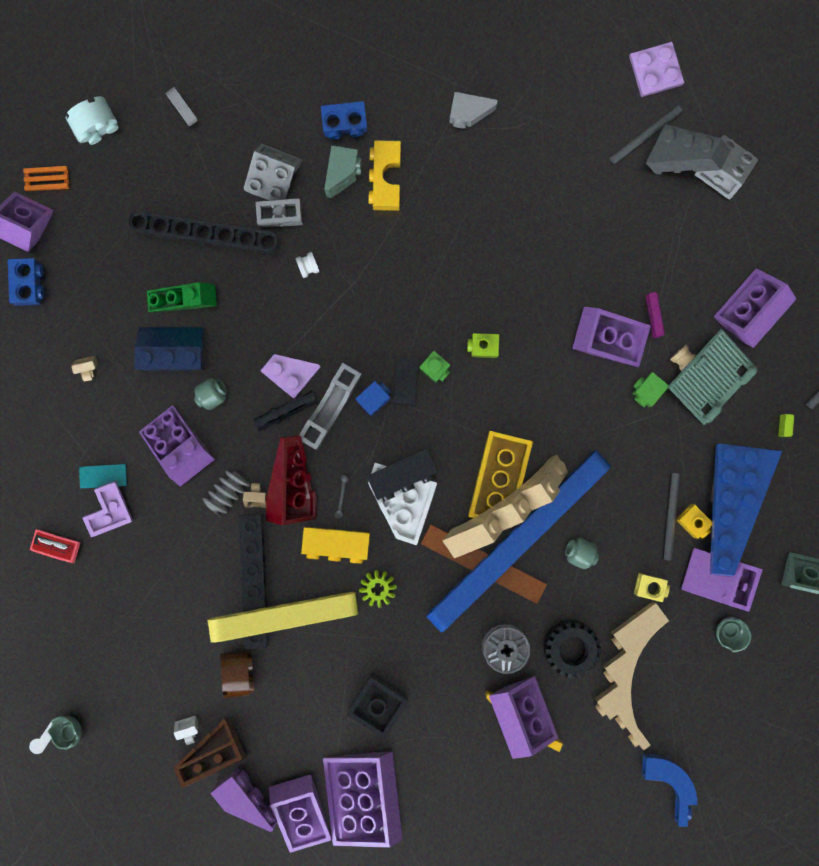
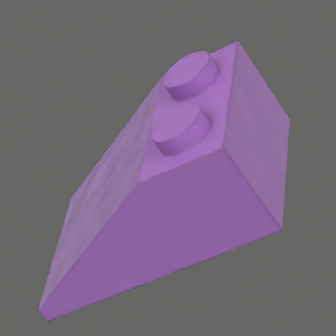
[572,307,651,367]
[269,774,332,853]

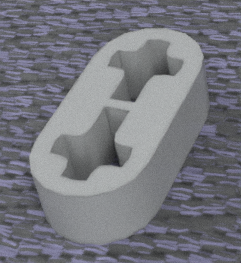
[165,87,198,127]

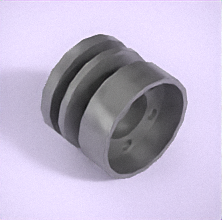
[482,623,530,674]

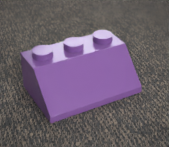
[714,268,796,348]
[489,676,558,759]

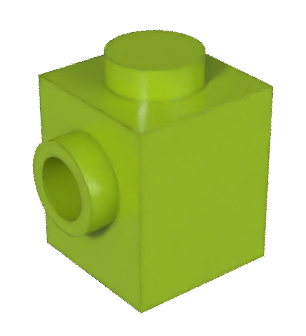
[467,333,499,358]

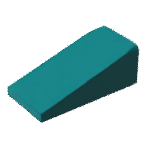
[79,464,127,488]

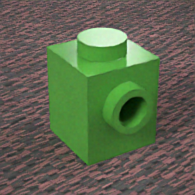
[419,351,450,383]
[632,372,669,407]

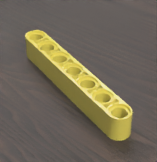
[207,592,358,642]

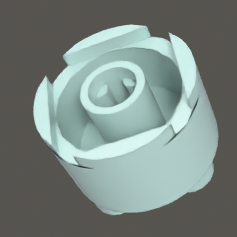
[65,96,119,145]

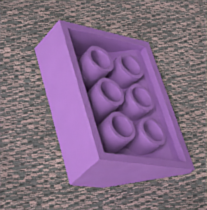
[323,752,403,847]

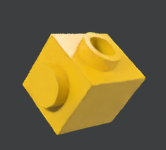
[676,504,712,539]

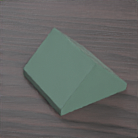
[781,552,819,594]

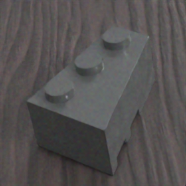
[646,124,731,174]

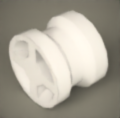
[295,252,320,278]

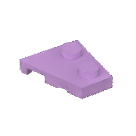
[261,354,321,399]

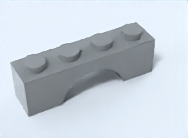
[299,363,362,450]

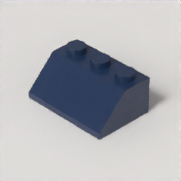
[135,327,205,371]

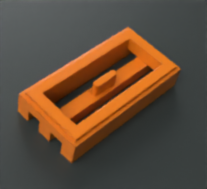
[23,166,70,192]

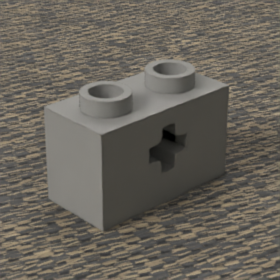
[256,199,303,228]

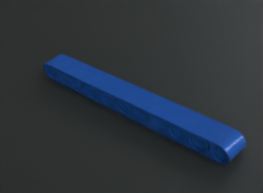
[426,450,612,632]

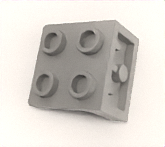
[694,135,758,200]
[244,144,302,201]

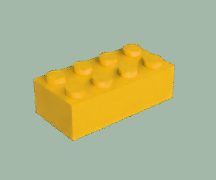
[468,431,533,518]

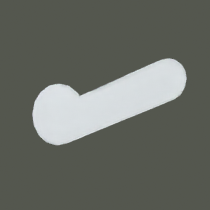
[30,722,52,754]

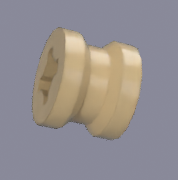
[670,345,696,371]

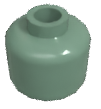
[194,378,227,410]
[565,537,599,569]

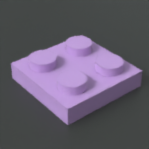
[629,42,684,97]

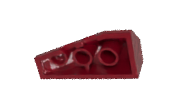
[266,435,317,526]

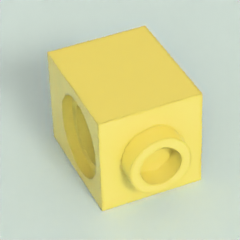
[634,573,670,602]

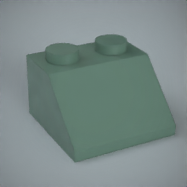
[324,146,363,198]

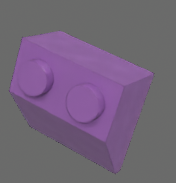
[0,191,53,252]

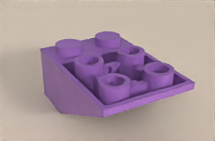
[139,405,215,487]
[681,548,763,612]
[211,767,277,832]

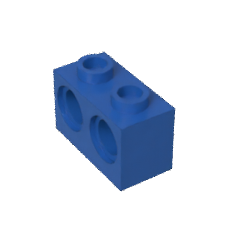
[321,101,367,139]
[8,258,44,306]
[356,381,391,417]

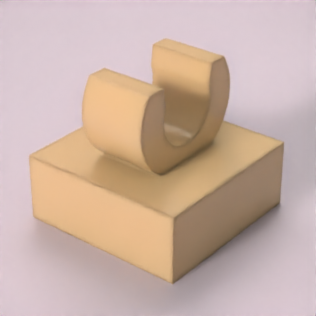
[71,355,98,382]
[243,483,266,508]

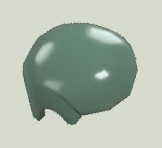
[716,616,752,652]
[48,715,82,750]

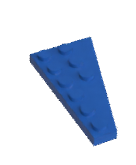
[710,443,782,577]

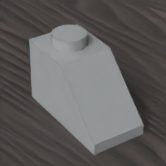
[449,92,498,128]

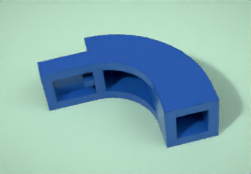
[642,753,697,827]

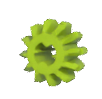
[359,570,397,607]

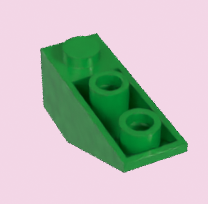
[147,282,217,312]

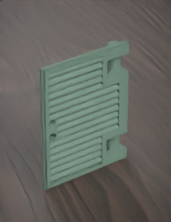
[668,329,757,425]

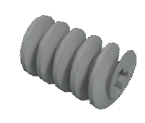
[202,470,250,518]

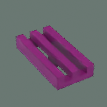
[645,292,665,338]

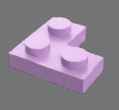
[83,480,133,537]

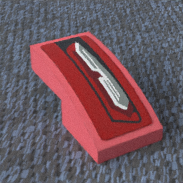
[30,529,81,563]

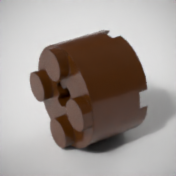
[220,651,254,698]

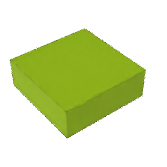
[778,414,794,437]

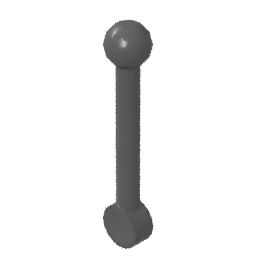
[335,474,349,519]

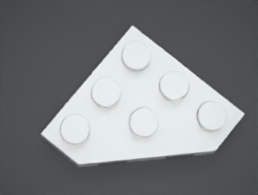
[368,463,437,545]

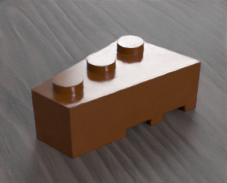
[173,717,247,788]

